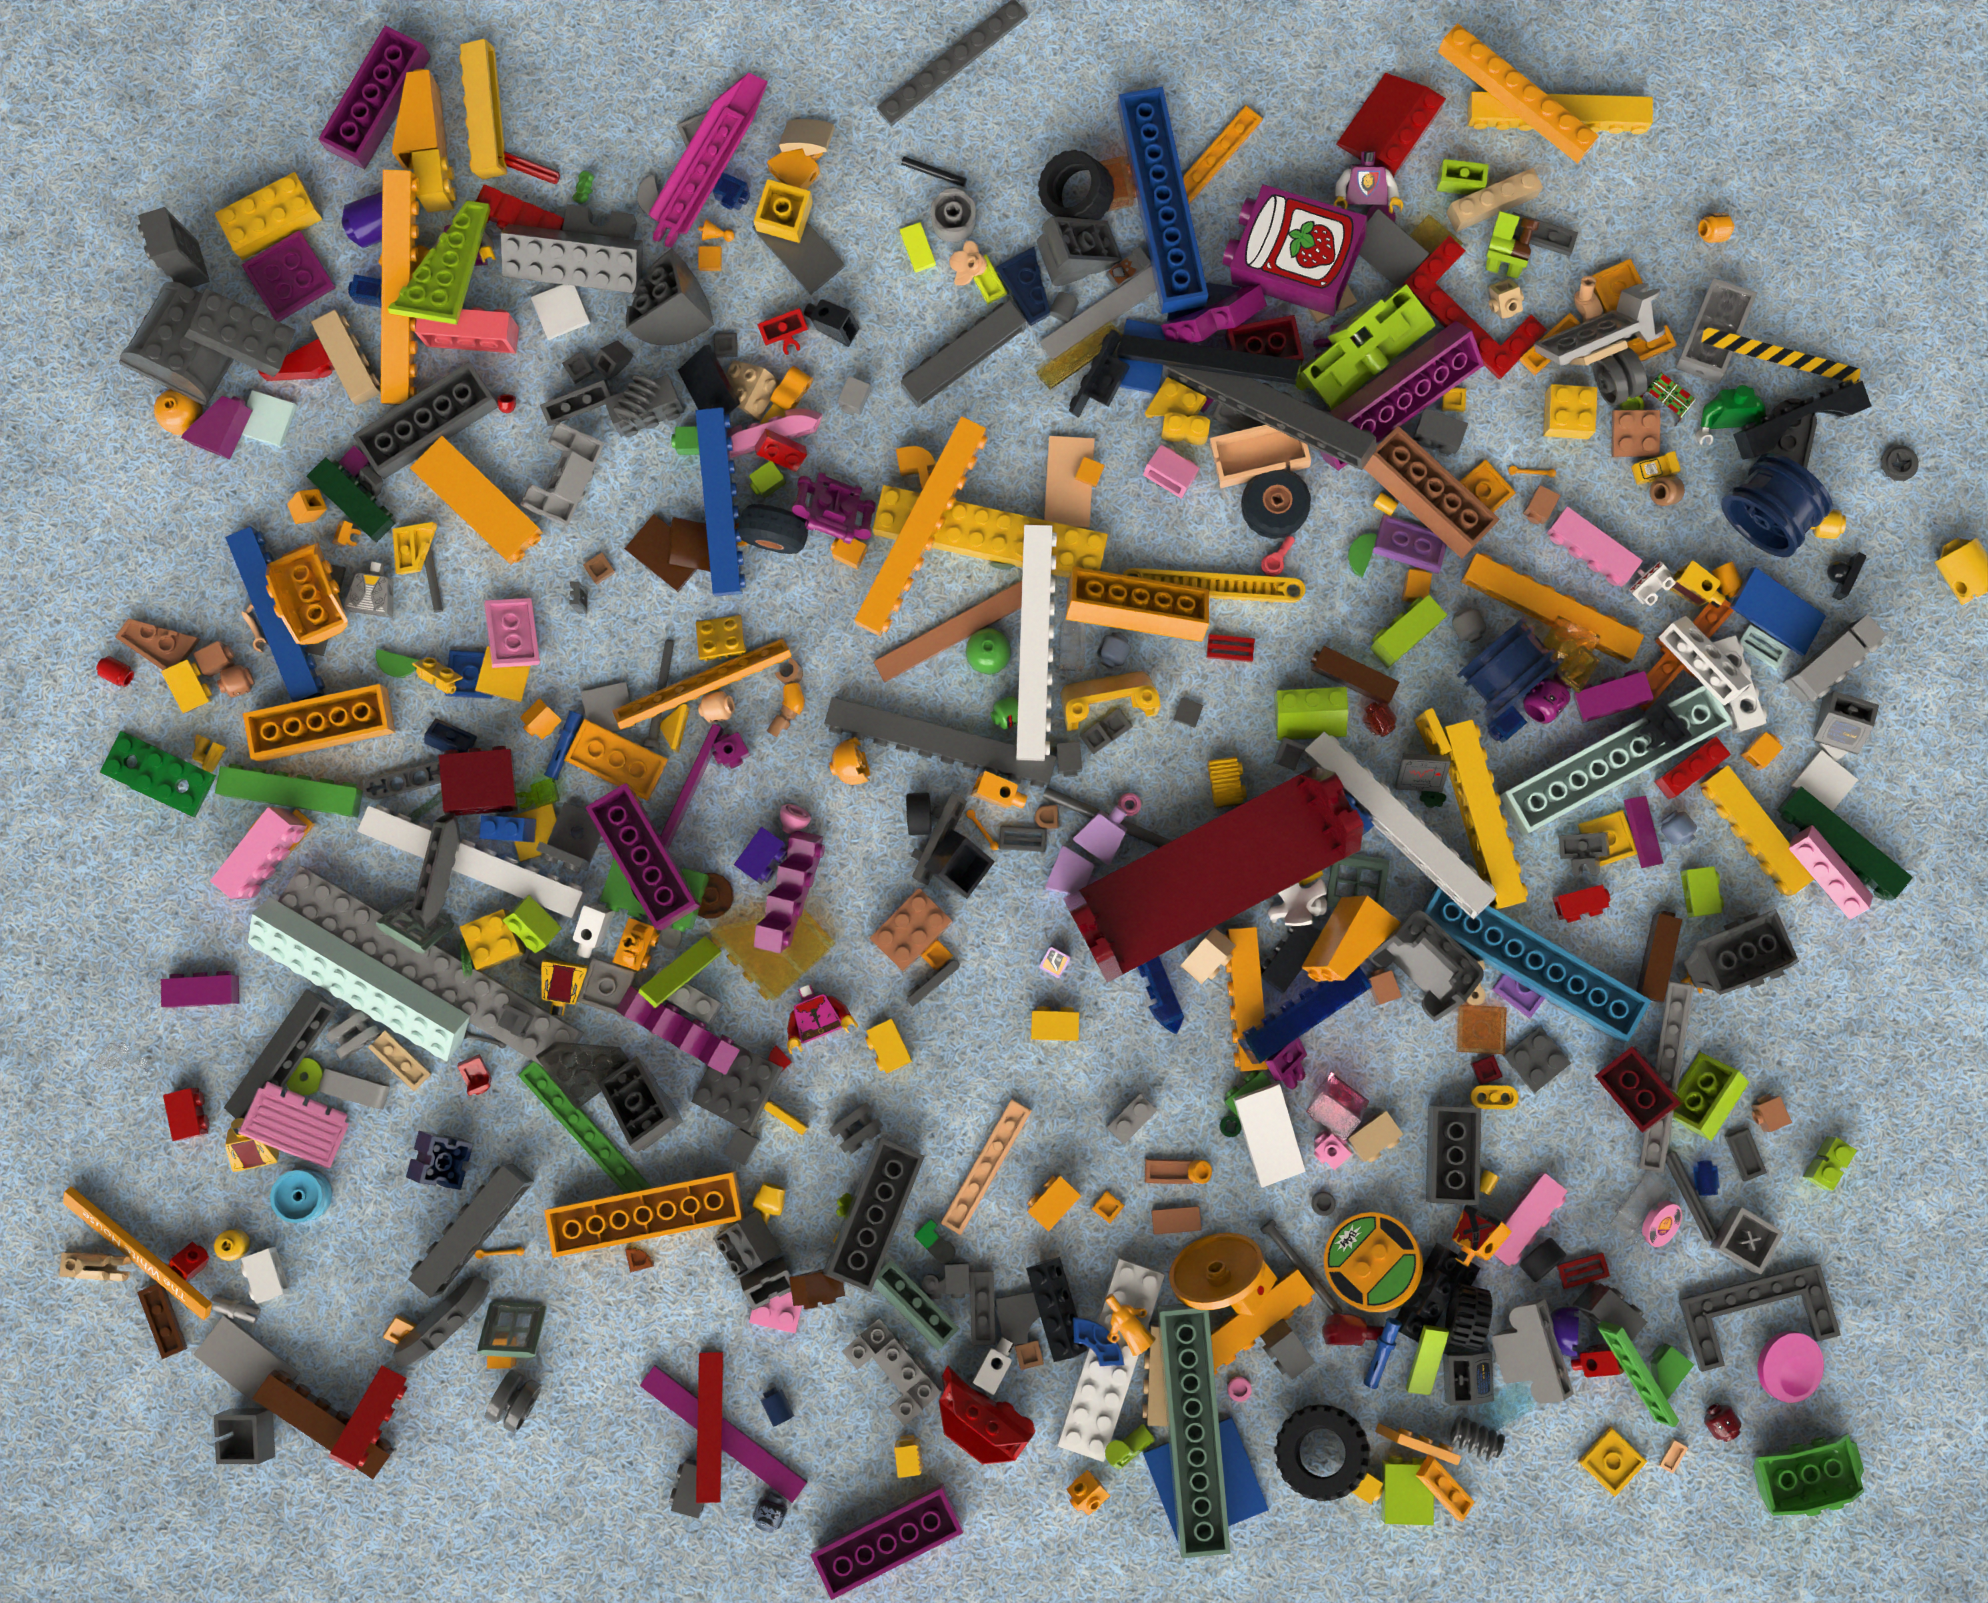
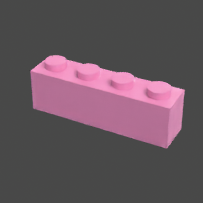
[1546,506,1643,587]
[1789,825,1873,919]
[1493,1172,1568,1267]

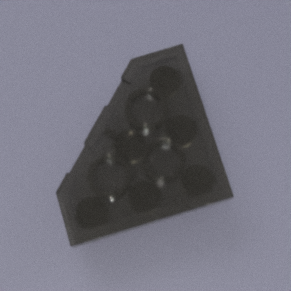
[536,1042,630,1110]

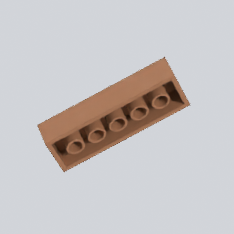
[1364,426,1500,559]

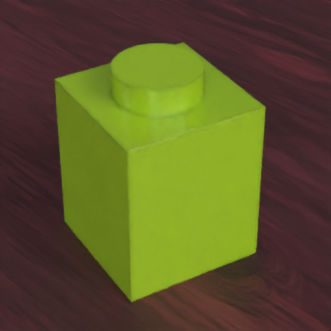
[749,461,786,499]

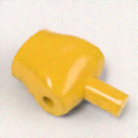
[752,1182,786,1225]

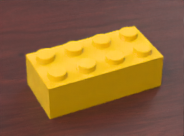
[214,172,323,261]

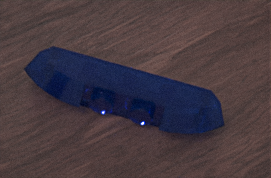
[1137,956,1184,1035]

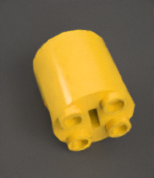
[1934,537,1988,605]

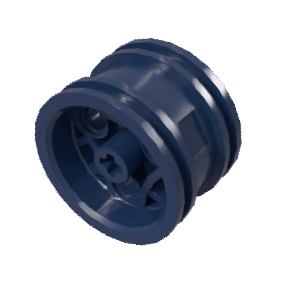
[1721,453,1833,558]
[1457,616,1564,719]

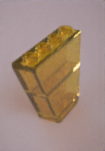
[710,909,837,1002]

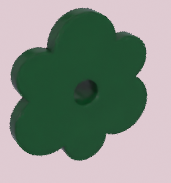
[1419,791,1446,808]

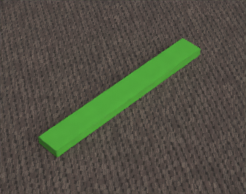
[518,1061,652,1192]

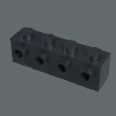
[1026,1257,1088,1362]

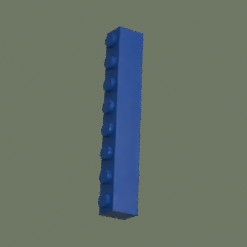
[695,408,746,597]
[225,526,325,703]

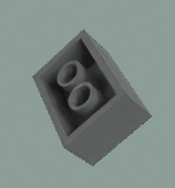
[603,374,684,437]
[1573,1283,1648,1342]

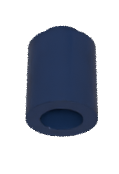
[760,1387,795,1427]

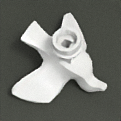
[1268,879,1327,926]

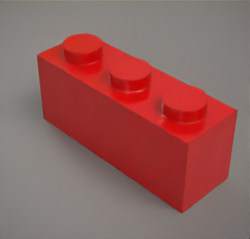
[1654,736,1731,800]

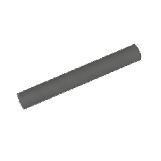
[424,545,443,613]

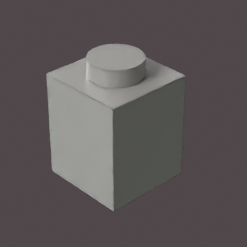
[838,376,871,415]

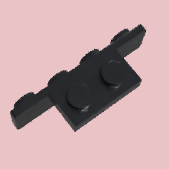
[1069,329,1130,418]

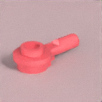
[1261,536,1295,577]

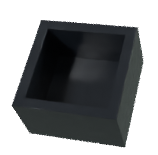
[924,829,995,899]

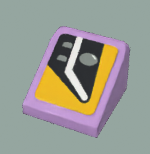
[1039,946,1071,979]

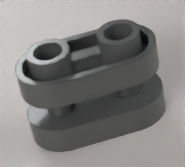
[828,1102,883,1154]

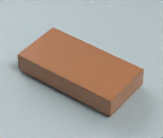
[1145,1159,1193,1184]
[1151,1206,1201,1235]

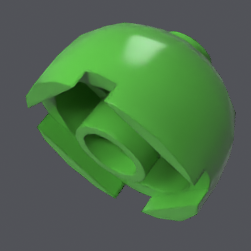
[965,628,1011,675]

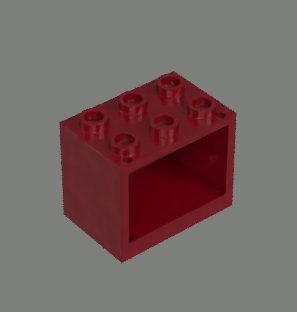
[439,746,518,816]

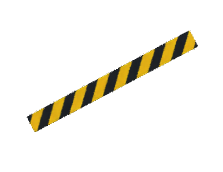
[1701,327,1861,382]

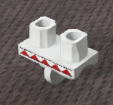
[1629,561,1675,606]

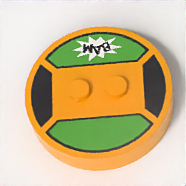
[1324,1212,1423,1312]

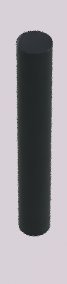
[901,156,967,187]

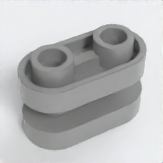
[326,1009,381,1060]

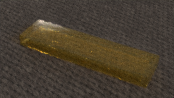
[1036,321,1122,390]

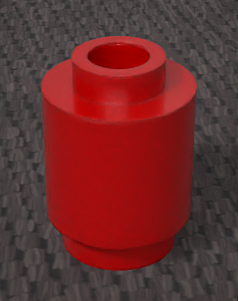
[96,656,134,687]

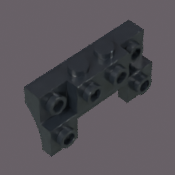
[1395,1242,1481,1343]

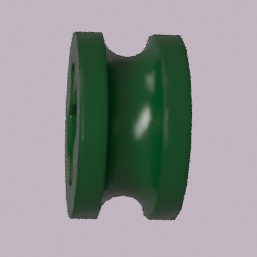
[1220,1116,1242,1137]

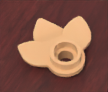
[949,241,987,286]

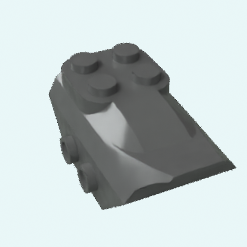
[1684,909,1799,995]

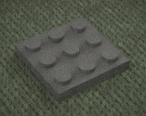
[691,1043,783,1133]

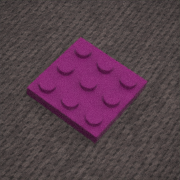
[241,230,336,322]

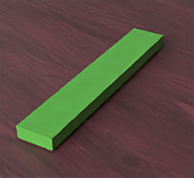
[1598,1321,1679,1427]

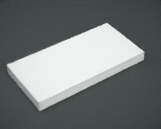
[1233,1083,1306,1188]

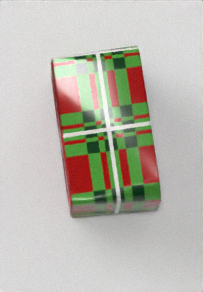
[1640,372,1696,426]

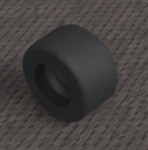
[906,792,932,835]
[1519,1238,1566,1282]

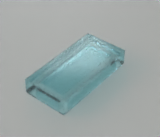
[1480,1385,1535,1431]

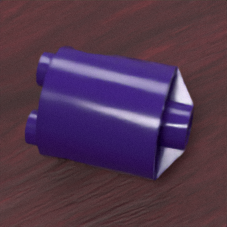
[341,191,383,248]

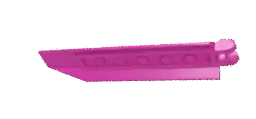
[648,72,768,248]

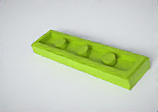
[638,936,722,1008]

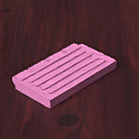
[238,1081,349,1169]

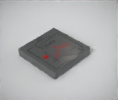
[1395,753,1451,792]

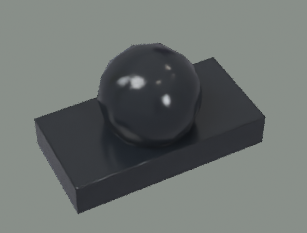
[1827,552,1867,600]

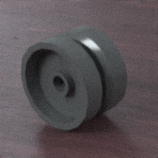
[1593,347,1647,406]
[485,1369,542,1434]

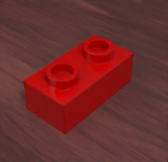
[755,429,808,472]

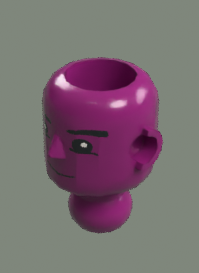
[1523,670,1575,724]

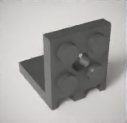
[536,802,602,873]

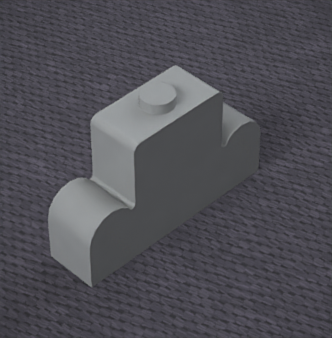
[1492,1298,1574,1403]

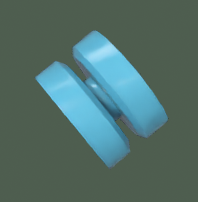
[270,1169,332,1223]

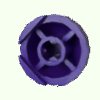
[1550,1307,1579,1357]

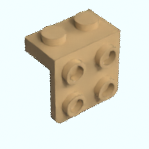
[725,360,780,421]

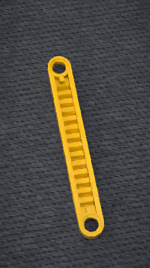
[1122,568,1306,603]

